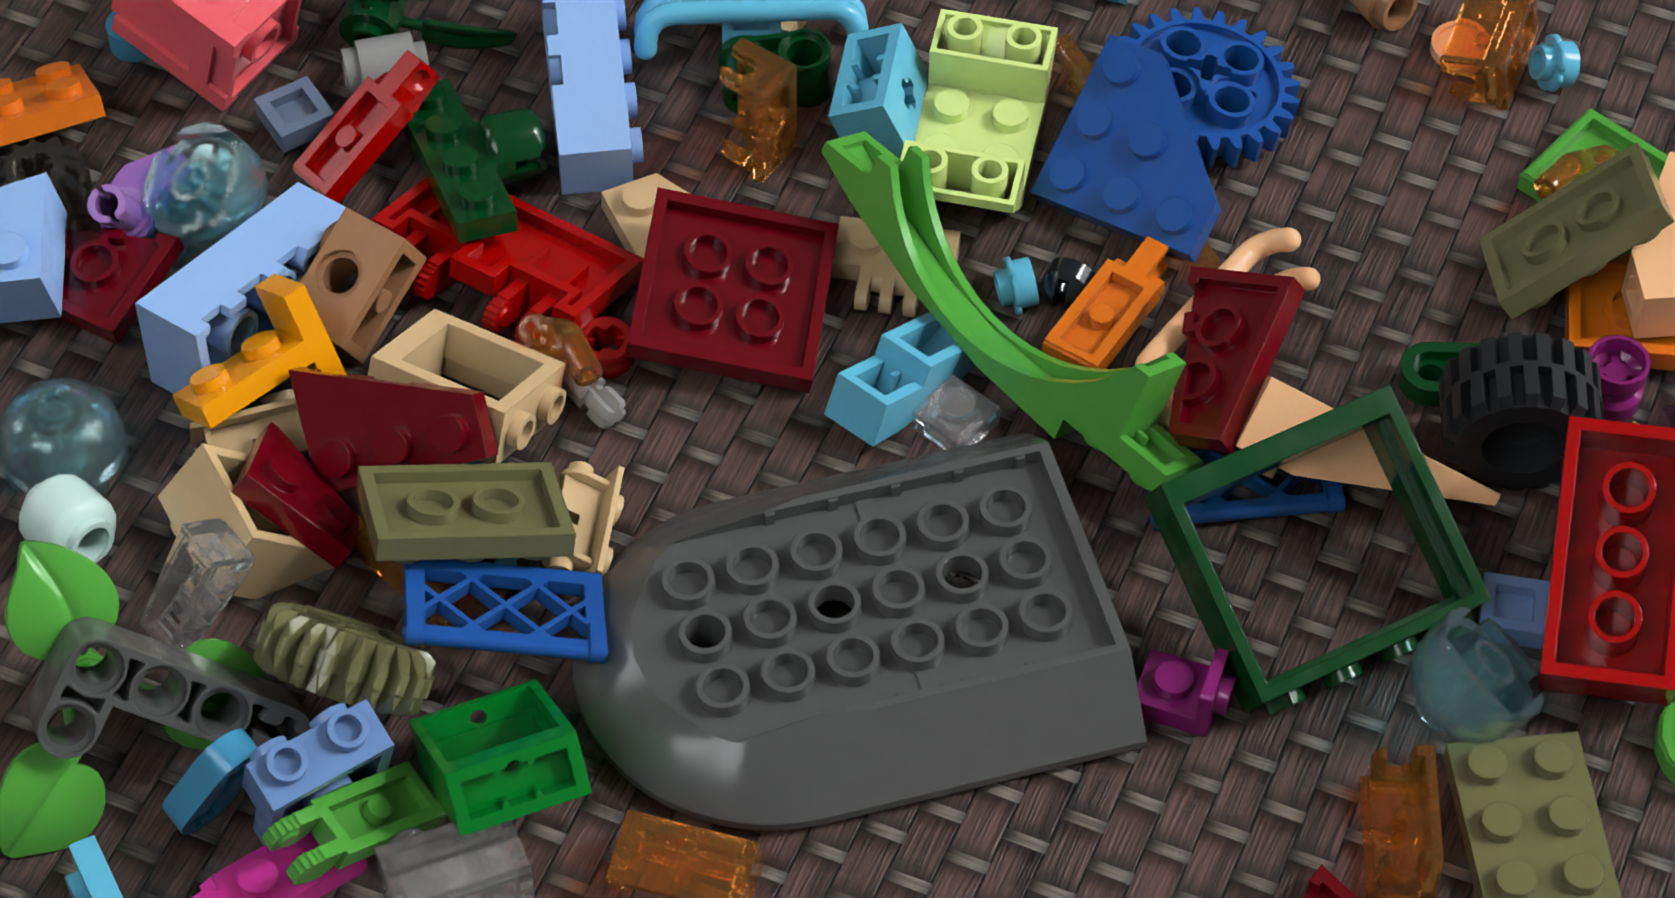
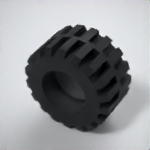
[1439,332,1604,490]

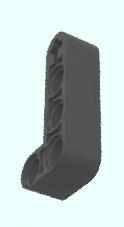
[27,617,311,759]

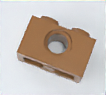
[296,207,427,364]

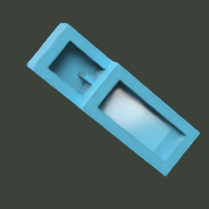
[824,312,975,447]

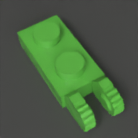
[262,761,446,886]

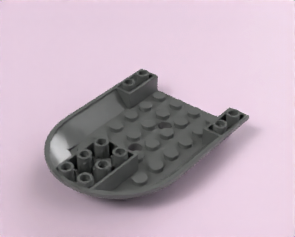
[572,432,1147,831]

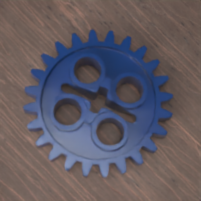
[1119,7,1300,169]

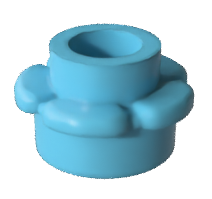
[1528,34,1580,92]
[993,256,1039,315]

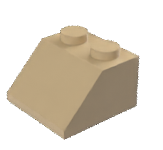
[157,443,334,600]

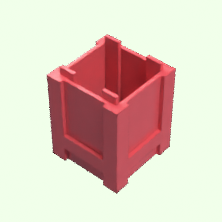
[111,0,302,112]

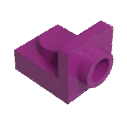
[1137,647,1237,738]

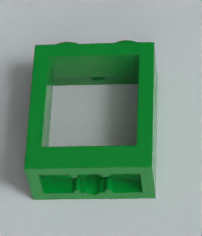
[408,679,592,837]

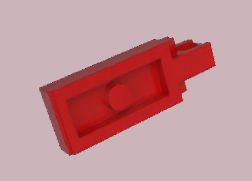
[292,50,440,204]

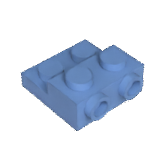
[242,699,395,846]

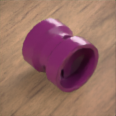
[1589,335,1651,422]

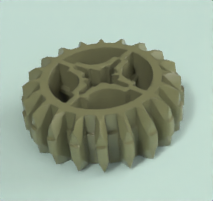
[253,602,437,717]

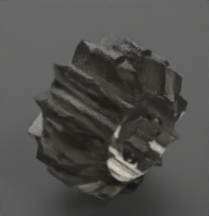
[0,135,92,230]

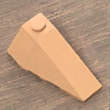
[1235,376,1501,506]

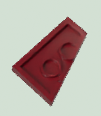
[59,227,184,345]
[1168,266,1305,453]
[289,367,499,491]

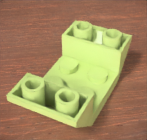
[900,9,1058,213]

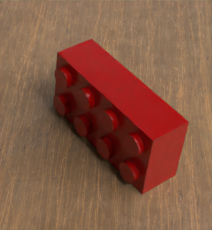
[1537,416,1675,706]

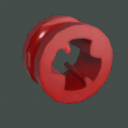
[577,316,634,379]

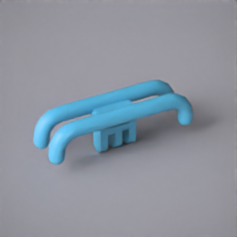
[633,0,869,64]

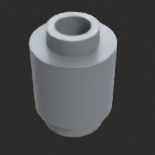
[340,31,429,96]

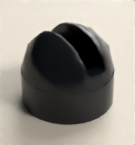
[1043,257,1095,310]

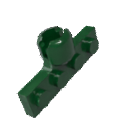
[403,78,547,244]

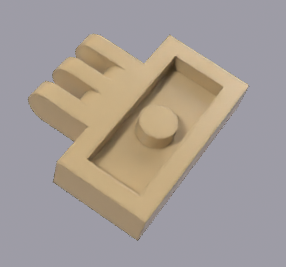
[830,216,961,317]

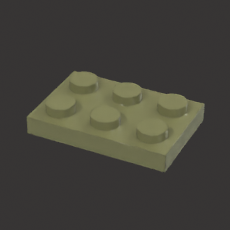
[1478,142,1674,320]
[356,462,576,564]
[1443,731,1622,898]

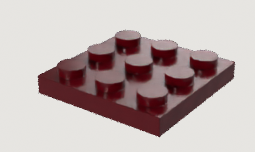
[625,187,839,393]

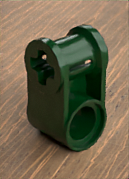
[717,29,833,115]

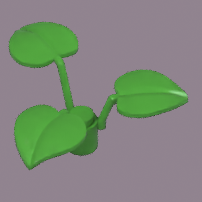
[0,540,272,858]

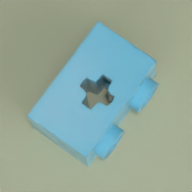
[828,23,929,159]

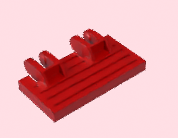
[371,177,644,349]

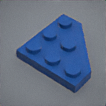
[1030,34,1222,263]

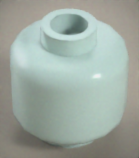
[19,474,116,563]

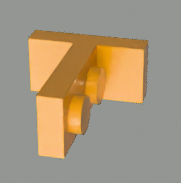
[172,273,347,429]

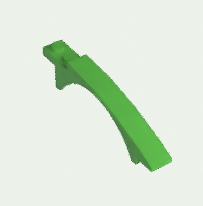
[821,131,1203,491]

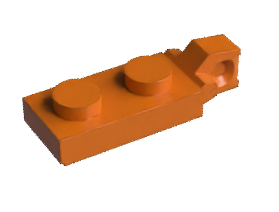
[1042,236,1169,369]

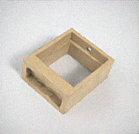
[368,308,566,463]

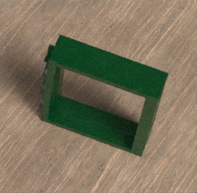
[1144,385,1492,715]

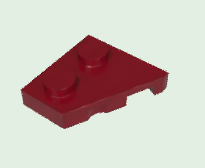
[231,422,363,569]

